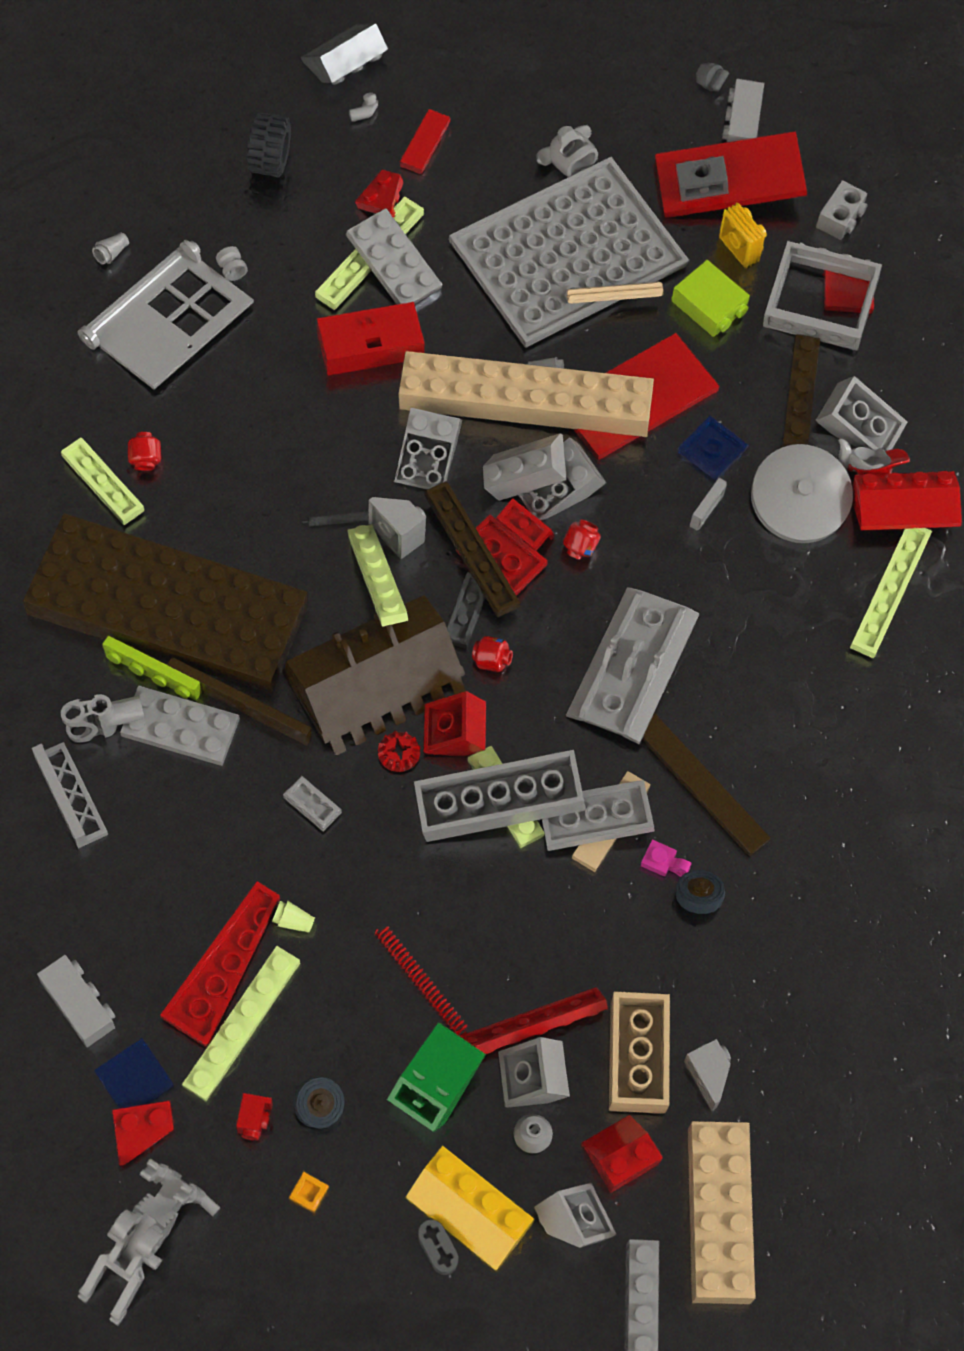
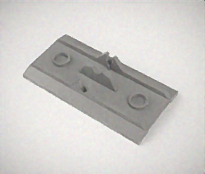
[566,587,699,744]

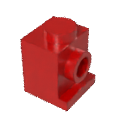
[236,1093,273,1141]

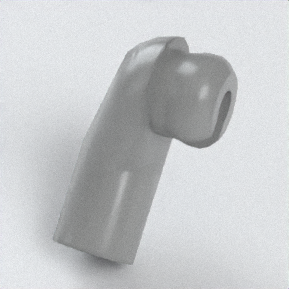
[349,93,378,122]

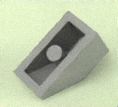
[684,1039,731,1110]

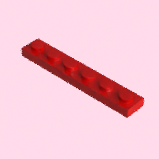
[460,987,608,1054]

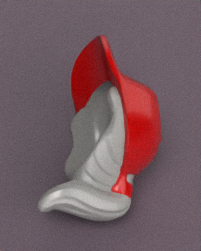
[839,439,910,475]

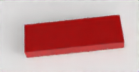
[400,109,450,175]

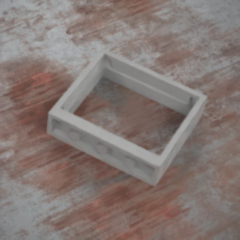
[763,241,882,351]

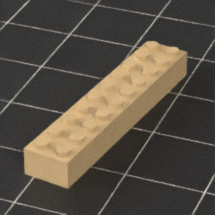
[399,351,654,437]

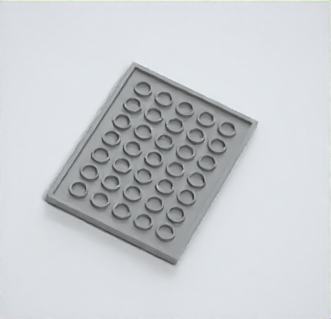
[449,157,689,348]

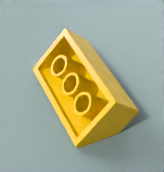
[406,1146,534,1271]

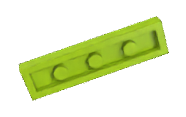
[103,636,202,701]

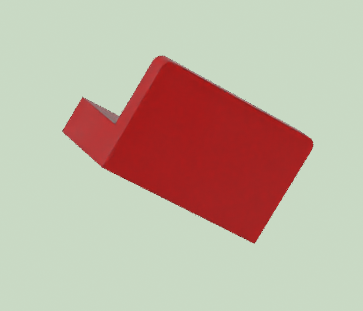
[496,499,555,551]

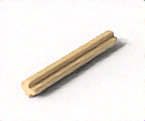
[567,282,663,304]

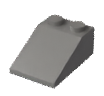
[816,376,907,451]

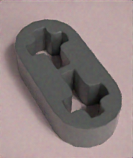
[418,1220,458,1275]

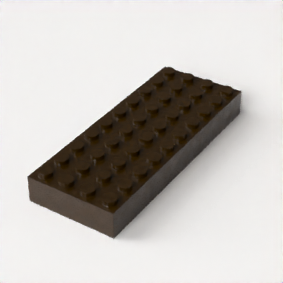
[23,513,308,695]

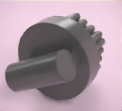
[696,63,729,91]

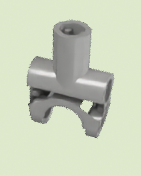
[61,694,145,742]

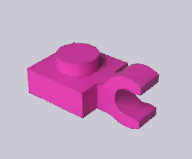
[641,840,691,877]

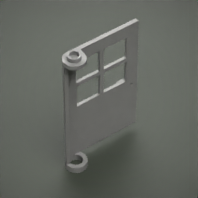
[78,240,254,389]

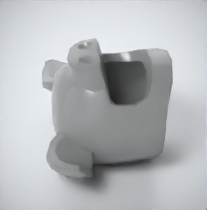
[536,125,598,177]

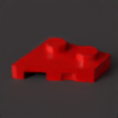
[355,170,403,218]
[112,1101,174,1166]

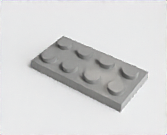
[346,208,442,304]
[120,686,240,766]
[542,780,654,851]

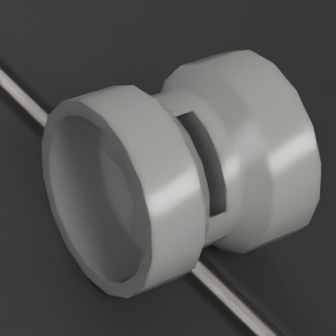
[216,246,248,281]

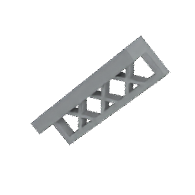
[32,742,108,848]

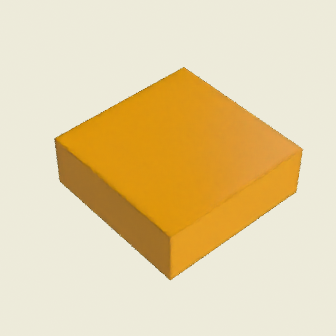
[289,1172,329,1213]

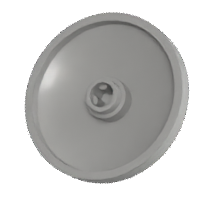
[751,444,853,543]

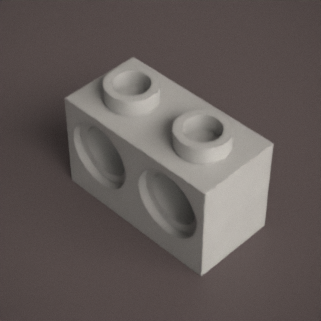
[816,180,867,240]

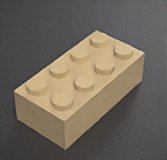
[609,992,670,1114]

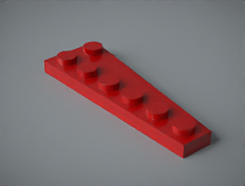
[160,881,280,1048]

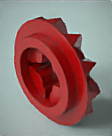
[378,730,420,772]

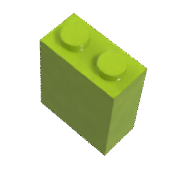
[671,260,750,337]

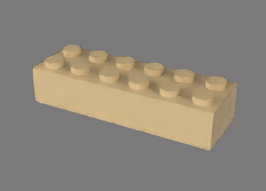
[688,1122,755,1304]

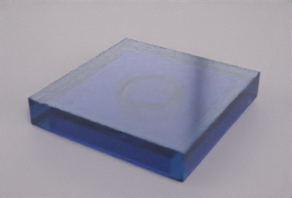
[678,416,748,481]
[94,1038,174,1109]

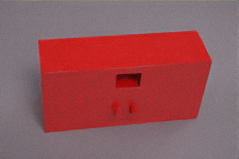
[317,302,425,376]

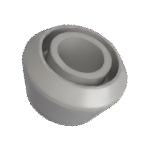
[514,1114,553,1153]

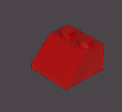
[424,691,486,756]
[581,1115,663,1193]

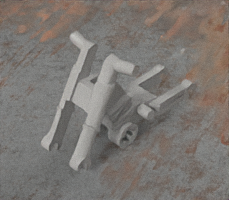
[78,1159,220,1325]

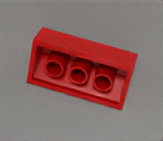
[852,471,962,530]

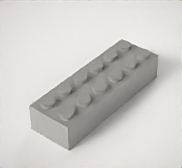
[414,750,586,842]

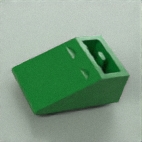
[387,1023,486,1132]

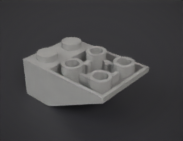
[394,408,462,489]
[519,437,606,521]

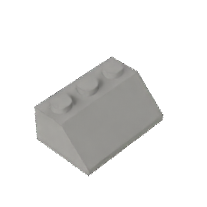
[483,433,566,500]

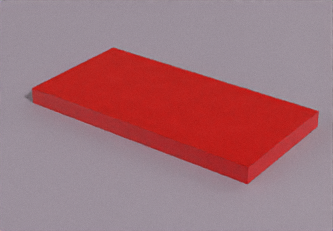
[655,131,807,218]
[574,333,719,460]

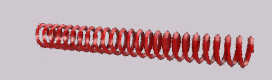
[375,926,468,1036]

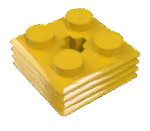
[719,202,767,269]

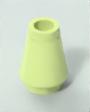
[272,901,315,933]

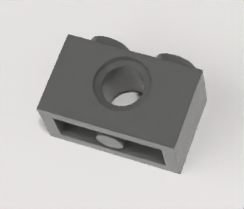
[676,156,729,201]

